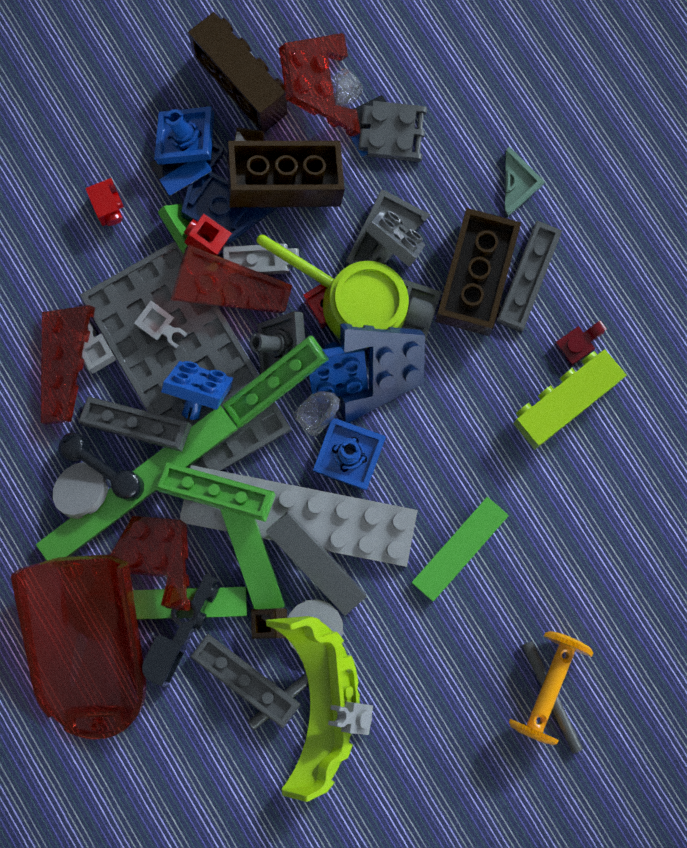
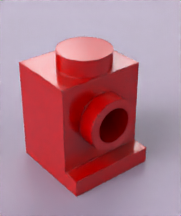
[85,178,124,226]
[184,214,232,264]
[303,284,329,329]

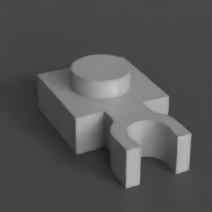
[134,301,187,349]
[73,320,117,374]
[328,702,373,735]

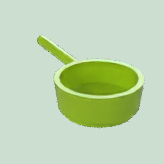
[256,234,409,348]

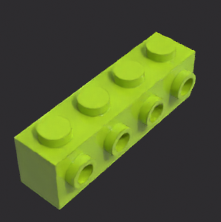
[513,349,627,450]

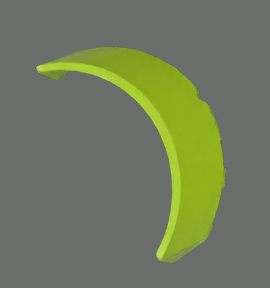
[266,616,360,802]

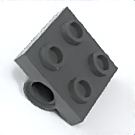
[401,278,442,341]

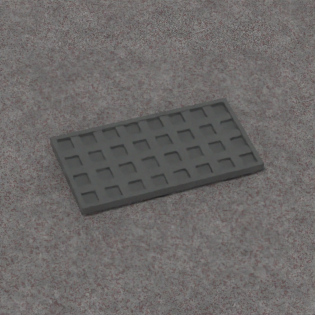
[80,241,291,471]

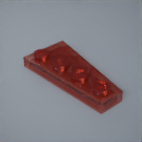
[171,245,292,313]
[41,305,95,424]

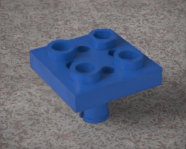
[154,106,214,165]
[309,342,368,401]
[161,361,234,420]
[313,417,386,491]

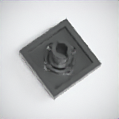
[365,209,426,267]
[250,311,305,374]

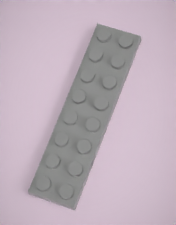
[179,465,418,567]

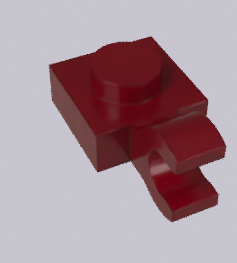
[555,320,607,366]

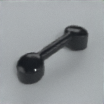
[58,432,144,501]

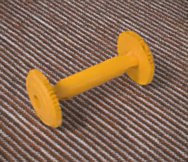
[509,631,593,746]

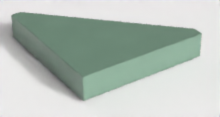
[504,146,545,218]

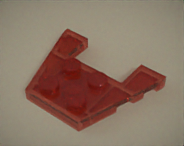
[279,33,361,137]
[88,516,190,611]

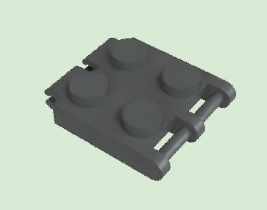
[358,101,427,162]

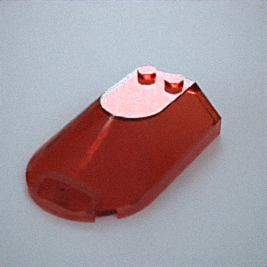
[11,554,146,739]

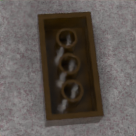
[188,12,288,133]
[227,141,345,208]
[435,208,521,336]

